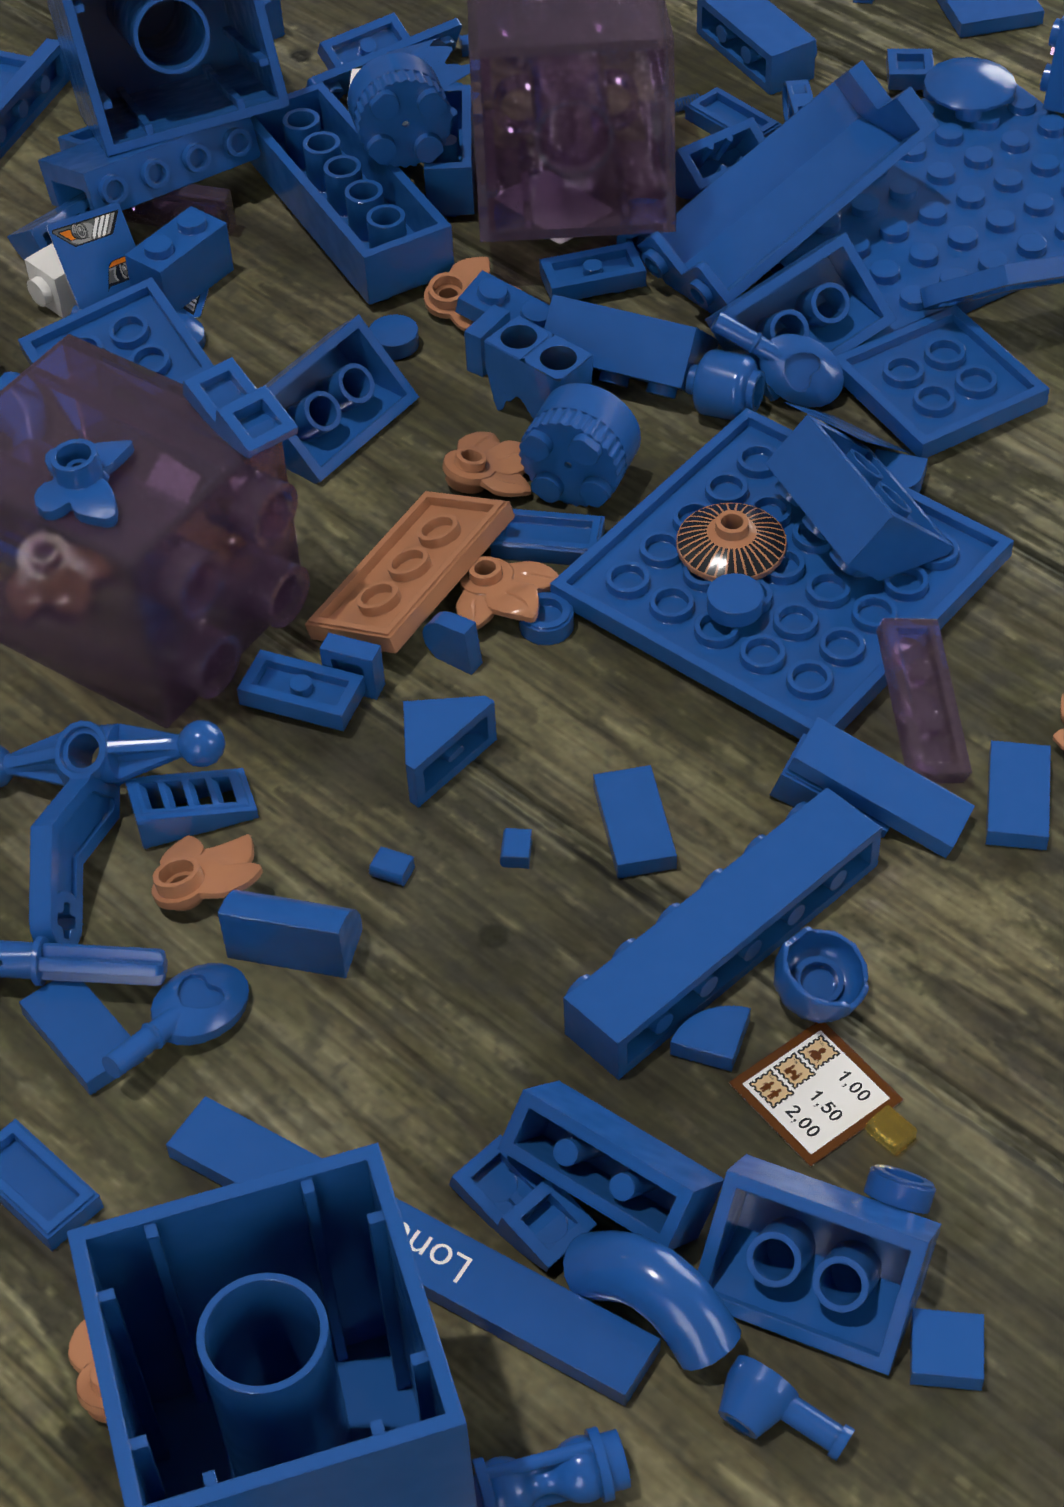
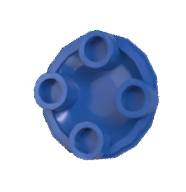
[923,57,1017,122]

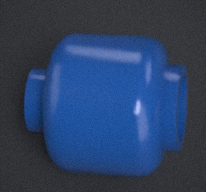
[685,349,765,421]

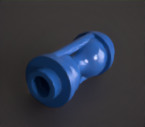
[471,1426,631,1507]

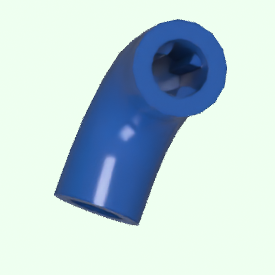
[563,1230,741,1371]

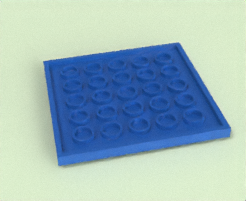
[550,408,1014,739]

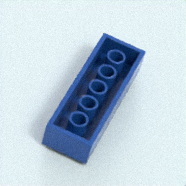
[250,82,454,305]

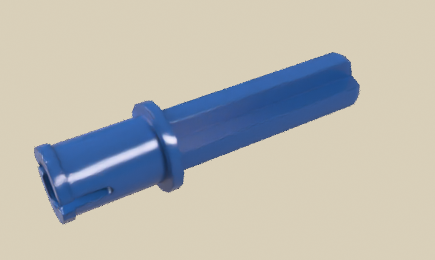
[0,936,168,986]

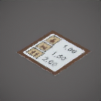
[728,1022,904,1167]

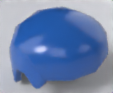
[773,926,869,1023]

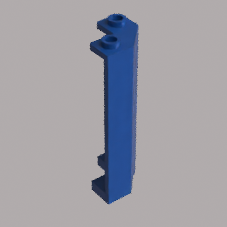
[637,60,940,314]

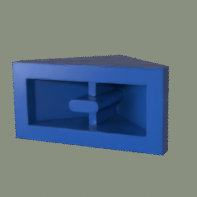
[403,696,497,808]

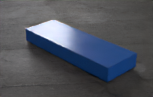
[788,717,975,859]

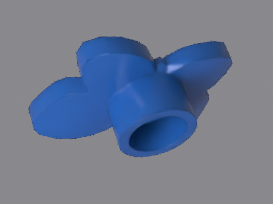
[34,439,135,528]

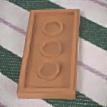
[305,491,515,654]

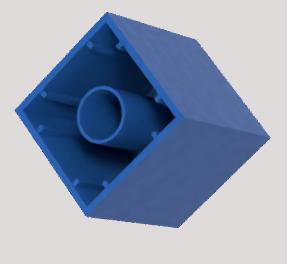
[47,0,290,157]
[67,1143,477,1507]

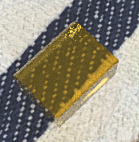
[865,1105,917,1156]

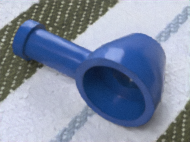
[718,1355,855,1461]

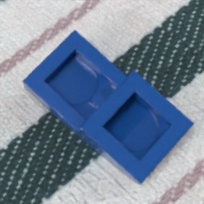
[183,357,298,459]
[449,1134,597,1272]

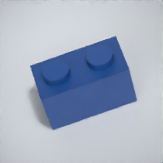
[125,206,234,312]

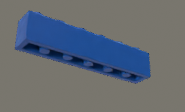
[563,787,882,1080]

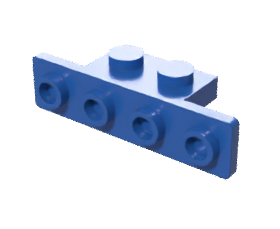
[306,12,462,100]

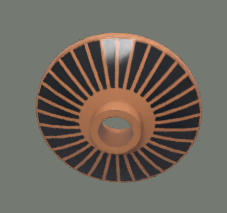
[676,503,787,581]

